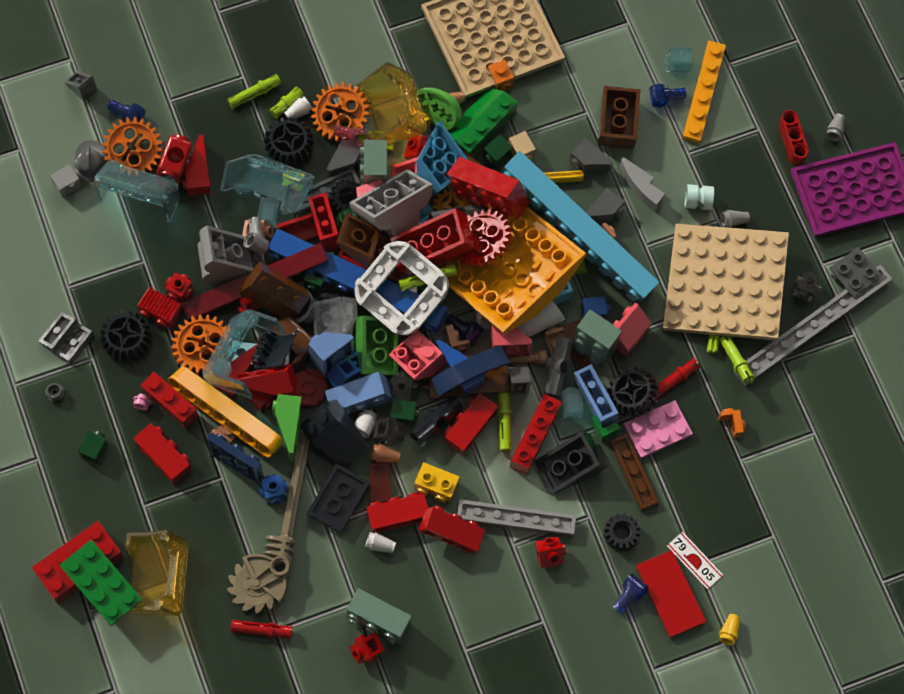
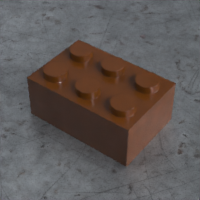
[598,86,641,149]

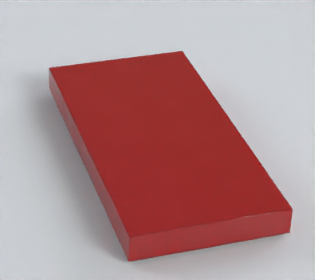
[636,550,706,638]

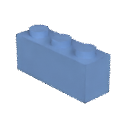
[574,364,618,428]

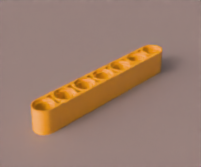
[168,366,284,458]

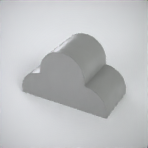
[350,169,433,237]
[197,226,265,286]

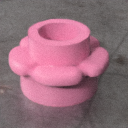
[133,394,152,411]

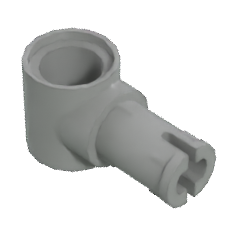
[243,217,269,255]

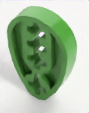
[416,88,462,130]

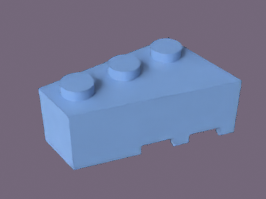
[325,372,395,415]

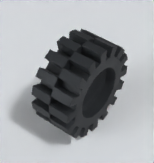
[328,178,359,212]
[604,513,641,551]

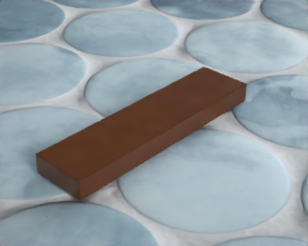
[609,433,659,512]

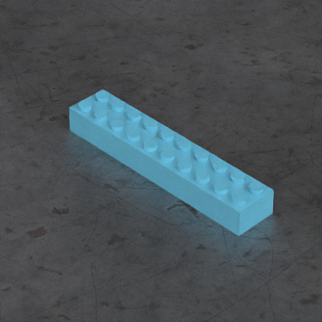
[502,151,659,303]

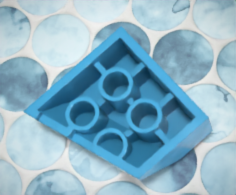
[416,121,468,197]

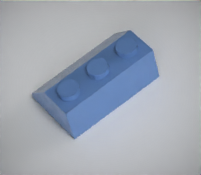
[309,332,354,379]

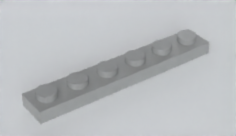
[457,499,576,536]

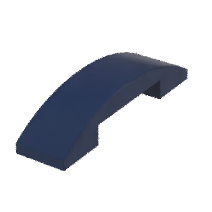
[431,346,510,397]

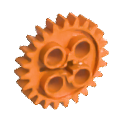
[311,82,371,143]
[102,117,163,178]
[171,314,234,376]

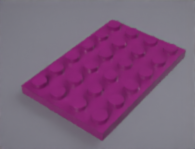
[790,142,904,237]

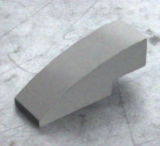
[619,157,665,212]

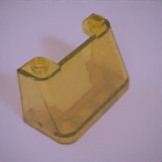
[356,62,427,146]
[125,530,188,616]

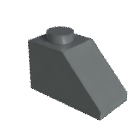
[569,138,613,172]
[326,139,361,178]
[586,188,625,223]
[508,364,531,395]

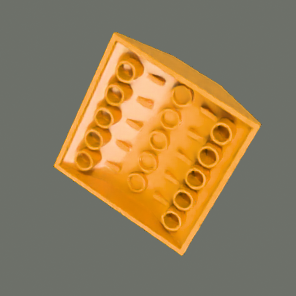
[436,207,586,334]

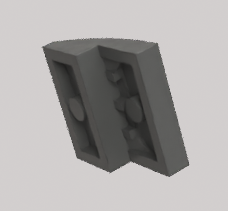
[38,311,95,364]

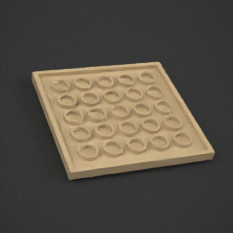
[421,0,565,99]
[663,224,789,341]

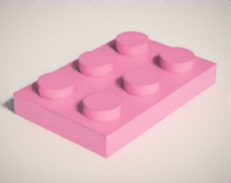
[623,401,693,459]

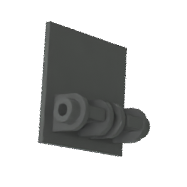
[830,247,882,297]

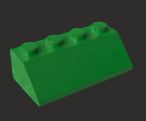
[448,88,518,157]

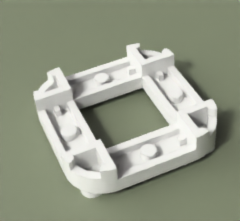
[355,241,449,336]

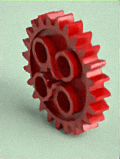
[457,209,513,268]

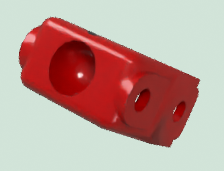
[154,134,192,190]

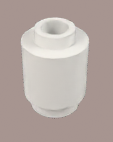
[354,409,377,438]

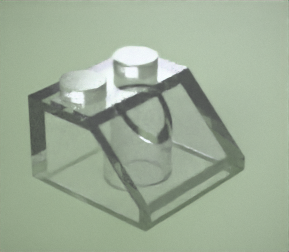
[313,297,358,335]

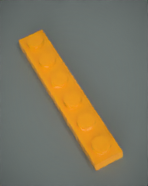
[682,40,726,143]

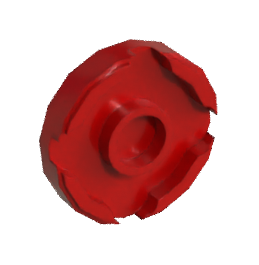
[290,369,327,408]

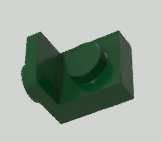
[303,273,324,302]

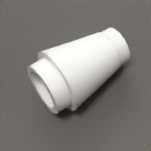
[284,97,312,120]
[365,531,396,553]

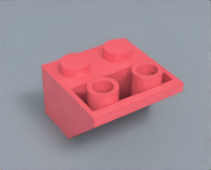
[613,303,651,357]
[389,330,447,380]

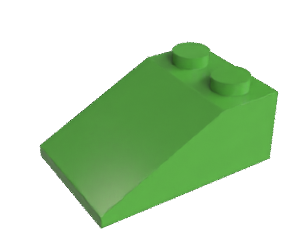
[354,316,398,375]
[272,394,303,464]

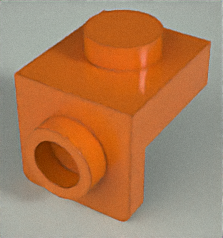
[488,59,514,91]
[718,408,746,438]

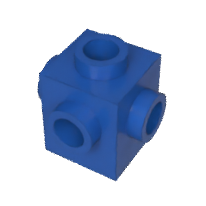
[259,474,288,504]

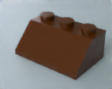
[238,261,310,318]

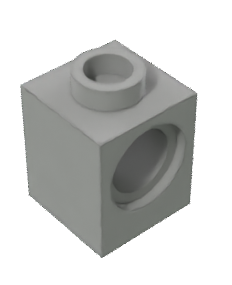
[50,164,82,197]

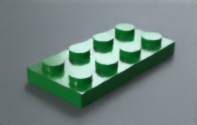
[60,539,143,627]

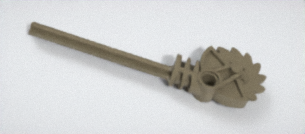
[227,429,310,614]

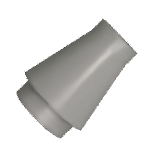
[825,113,845,141]
[720,210,750,228]

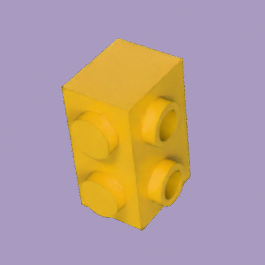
[414,462,460,503]

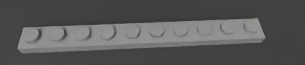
[734,265,892,386]

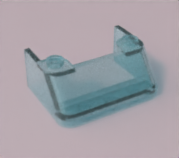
[220,154,314,215]
[93,160,180,222]
[202,310,286,399]

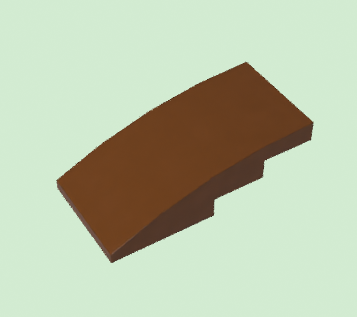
[336,213,401,284]
[428,354,510,399]

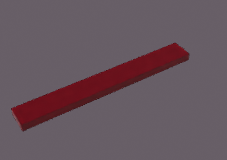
[181,243,329,321]

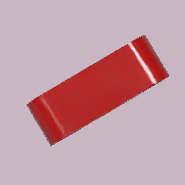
[779,110,809,165]

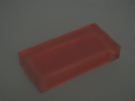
[369,463,391,503]

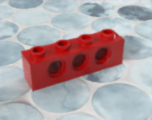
[509,394,562,475]

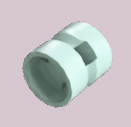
[685,184,714,210]

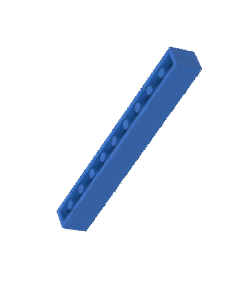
[268,229,448,333]

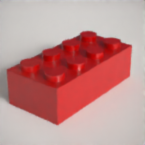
[447,157,530,220]
[390,208,475,277]
[31,521,123,604]

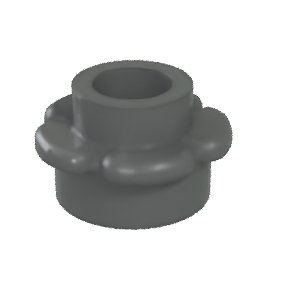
[45,383,64,402]

